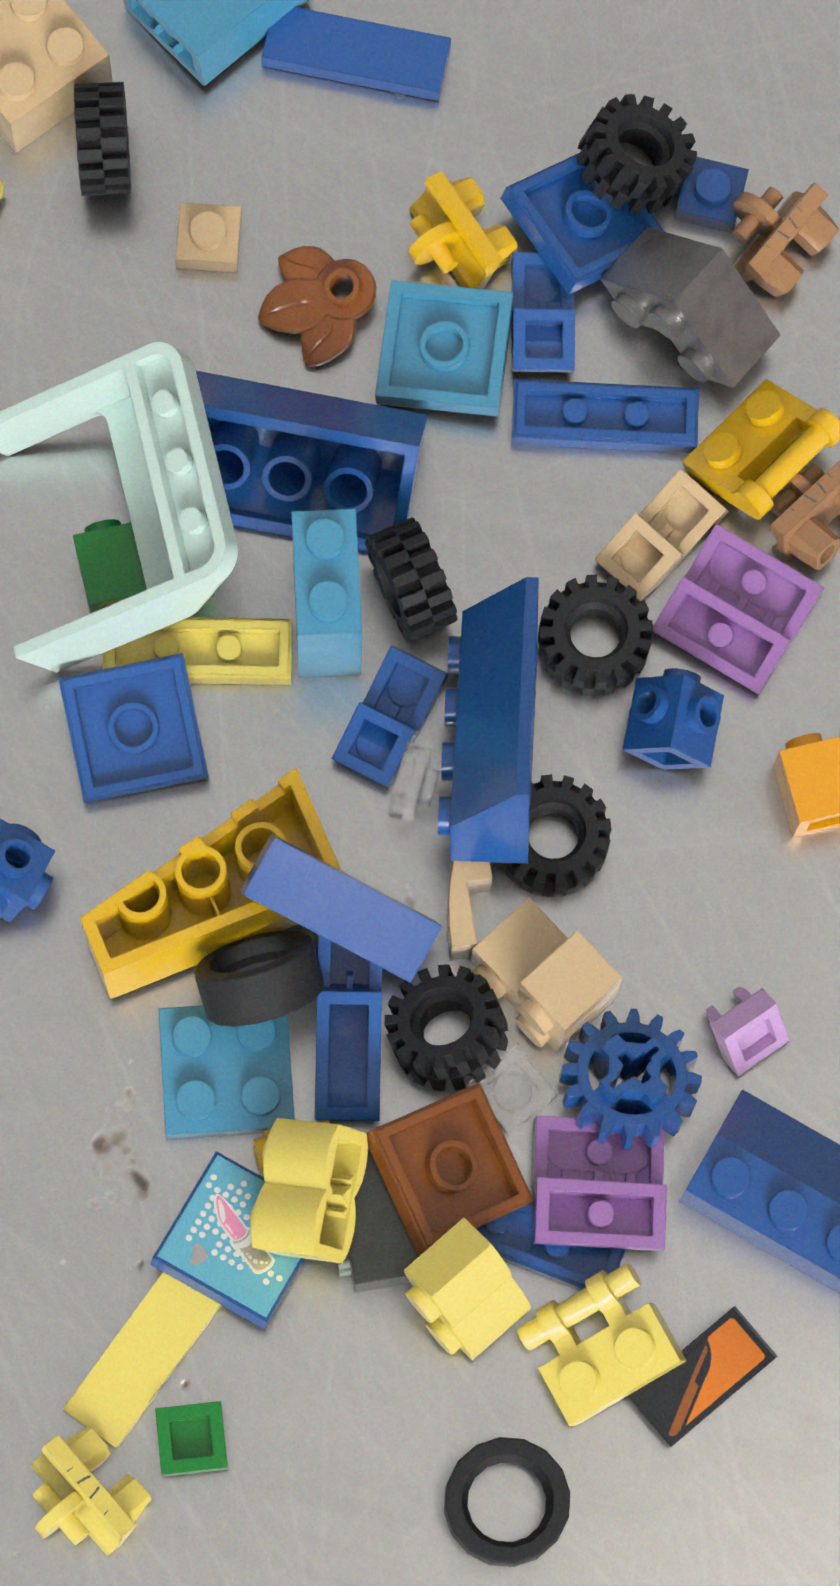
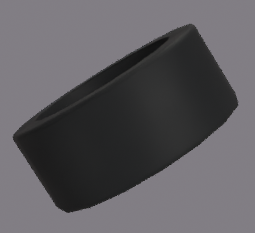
[195,930,324,1027]
[444,1437,571,1567]

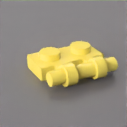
[517,1263,687,1426]

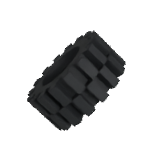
[74,82,131,196]
[577,94,697,214]
[365,517,458,641]
[538,574,653,697]
[499,774,612,897]
[384,964,509,1092]

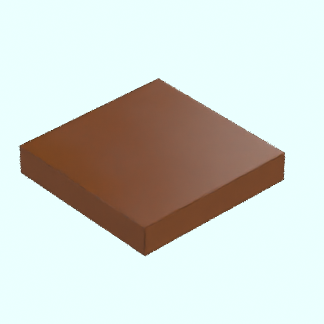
[366,1083,534,1255]

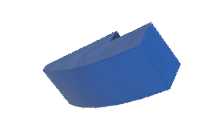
[315,934,382,1121]

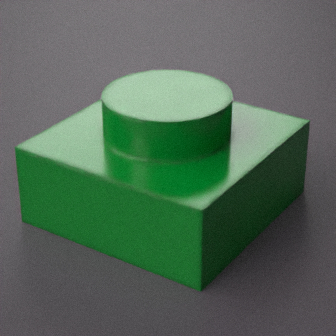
[155,1401,228,1477]

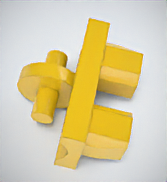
[408,171,517,289]

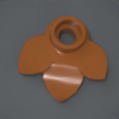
[258,246,377,367]

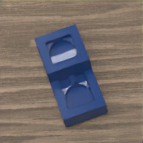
[511,252,575,373]
[331,646,449,787]

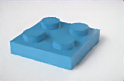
[375,280,514,417]
[158,1005,295,1140]

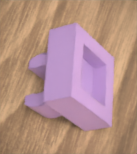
[706,987,790,1076]

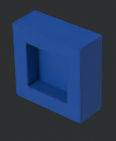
[674,157,749,233]

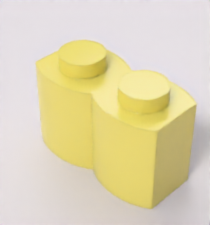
[250,1118,368,1264]
[404,1218,531,1361]

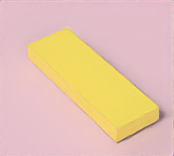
[102,617,292,685]
[63,1272,222,1450]

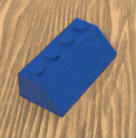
[196,371,428,551]
[438,577,539,864]
[679,1089,840,1294]

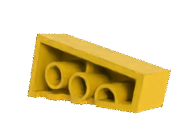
[80,767,342,999]

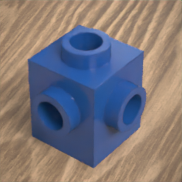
[622,668,724,770]
[0,819,55,923]

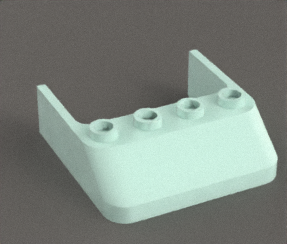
[0,342,238,673]

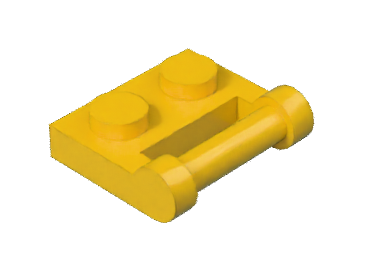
[682,379,840,520]

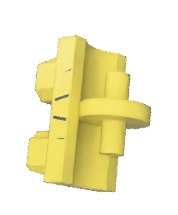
[30,1427,151,1557]

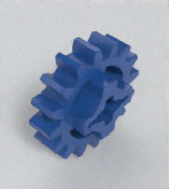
[559,1008,702,1150]

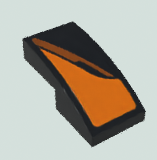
[628,1306,778,1447]

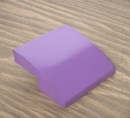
[653,524,824,694]
[532,1116,667,1251]

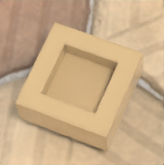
[175,202,242,273]

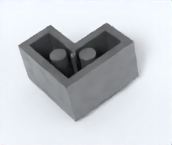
[600,227,781,388]

